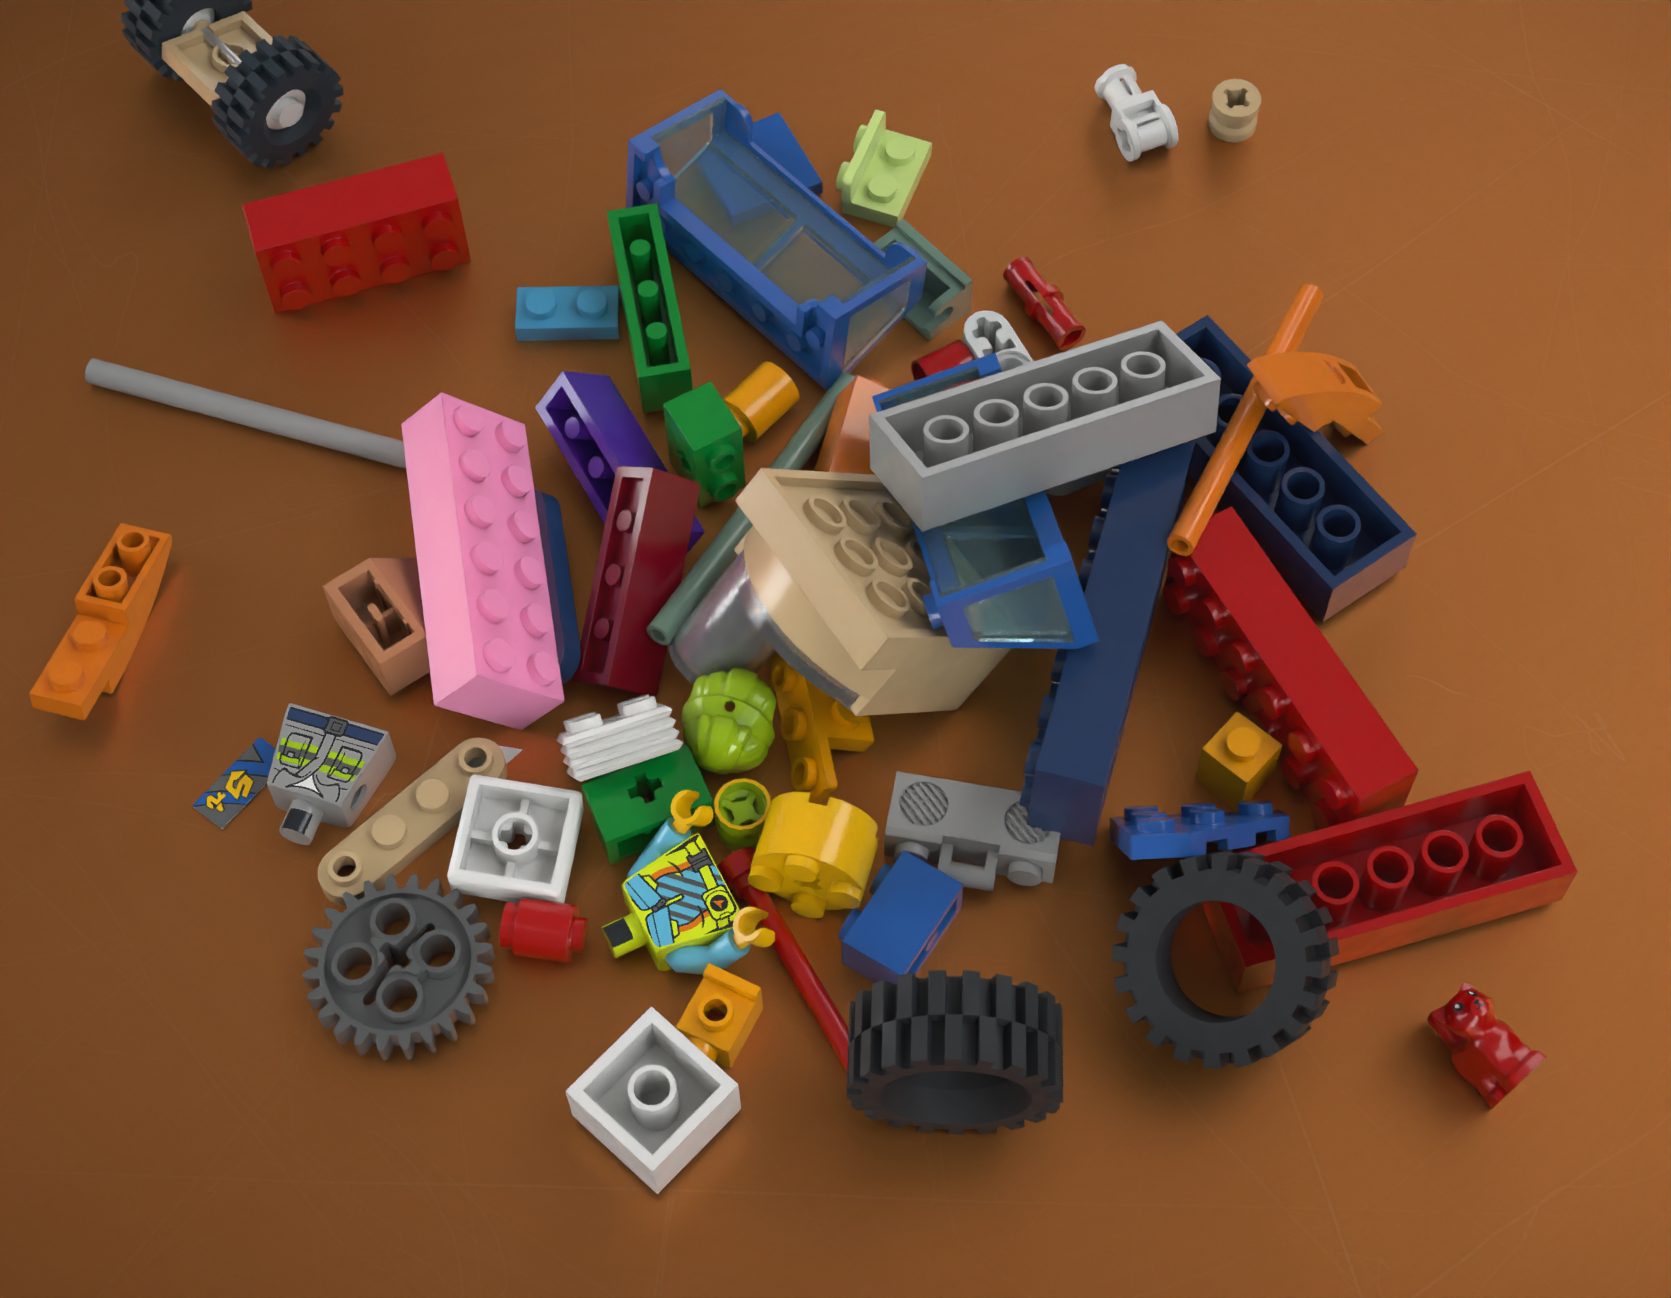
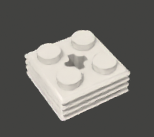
[556,694,683,782]
[447,775,584,903]

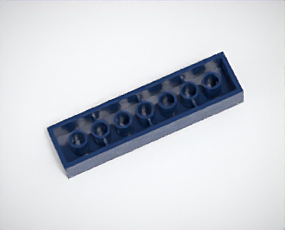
[1019,439,1196,846]

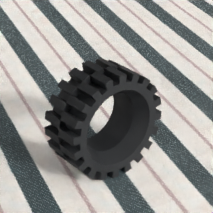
[1112,850,1339,1069]
[847,970,1063,1135]

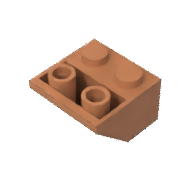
[322,558,430,696]

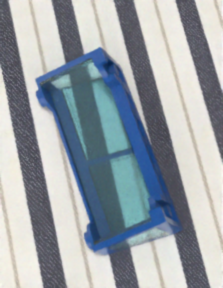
[626,89,927,390]
[872,353,1099,649]

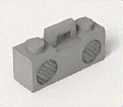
[884,771,1061,892]

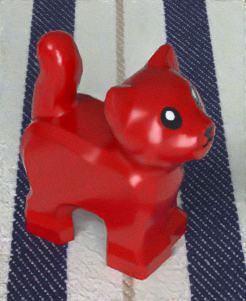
[1427,983,1546,1109]

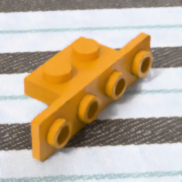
[766,628,875,804]

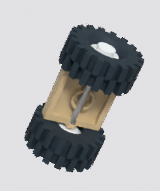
[121,0,343,168]

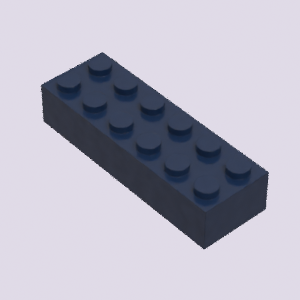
[1176,315,1417,622]

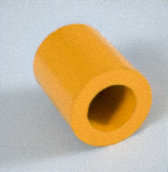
[723,362,800,442]

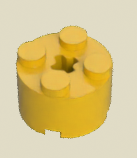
[748,792,879,918]

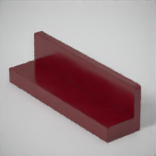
[572,466,700,696]

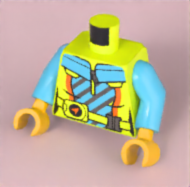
[601,790,775,975]

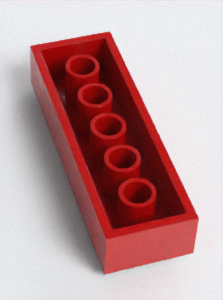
[1163,506,1419,829]
[1202,771,1578,993]

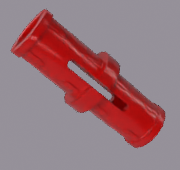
[1003,257,1086,350]

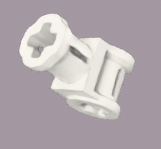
[1094,64,1179,162]

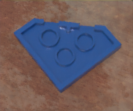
[1110,801,1290,860]

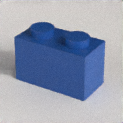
[838,850,963,984]

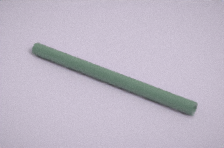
[646,373,855,645]

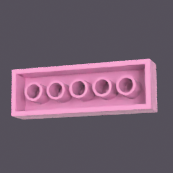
[401,392,564,730]

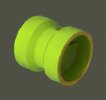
[714,778,771,852]

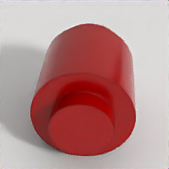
[499,898,588,963]

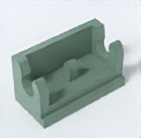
[861,219,973,341]

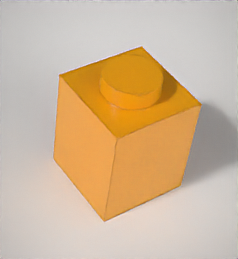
[1195,711,1282,812]

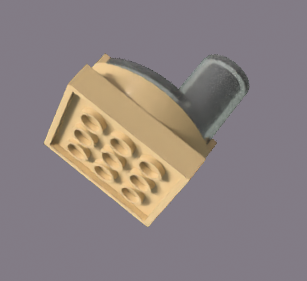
[668,468,1023,716]

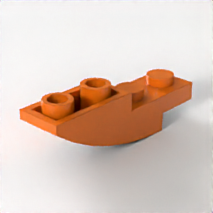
[1247,351,1384,445]
[29,523,172,721]

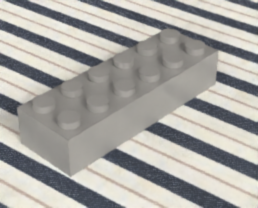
[869,321,1221,532]

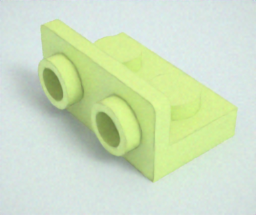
[836,109,932,228]

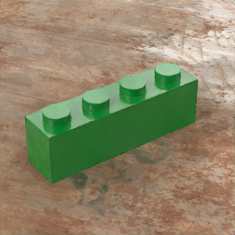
[607,203,693,413]

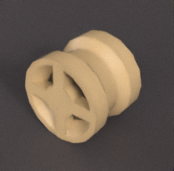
[1208,79,1261,143]

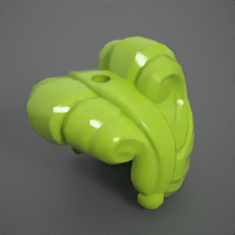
[681,667,777,775]

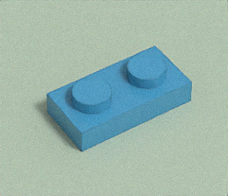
[515,285,620,341]

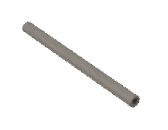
[85,358,406,469]

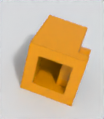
[676,963,763,1069]

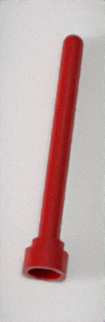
[717,847,849,1071]

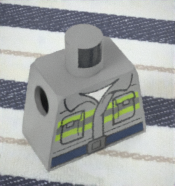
[267,703,397,845]

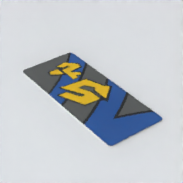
[193,738,275,829]

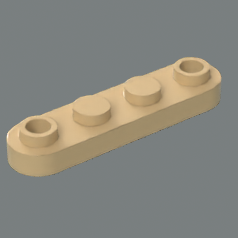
[318,738,507,906]

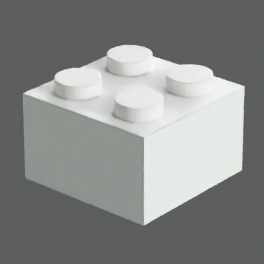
[565,1006,741,1194]

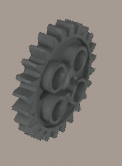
[302,873,496,1060]

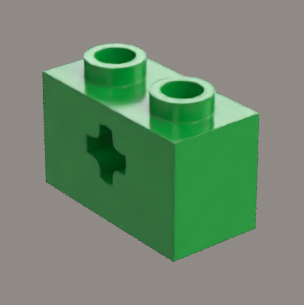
[663,381,746,508]
[581,744,716,866]

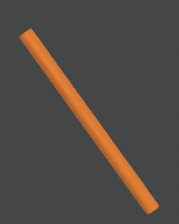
[1167,284,1324,556]

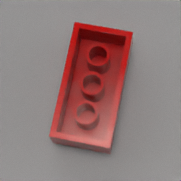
[242,153,471,314]

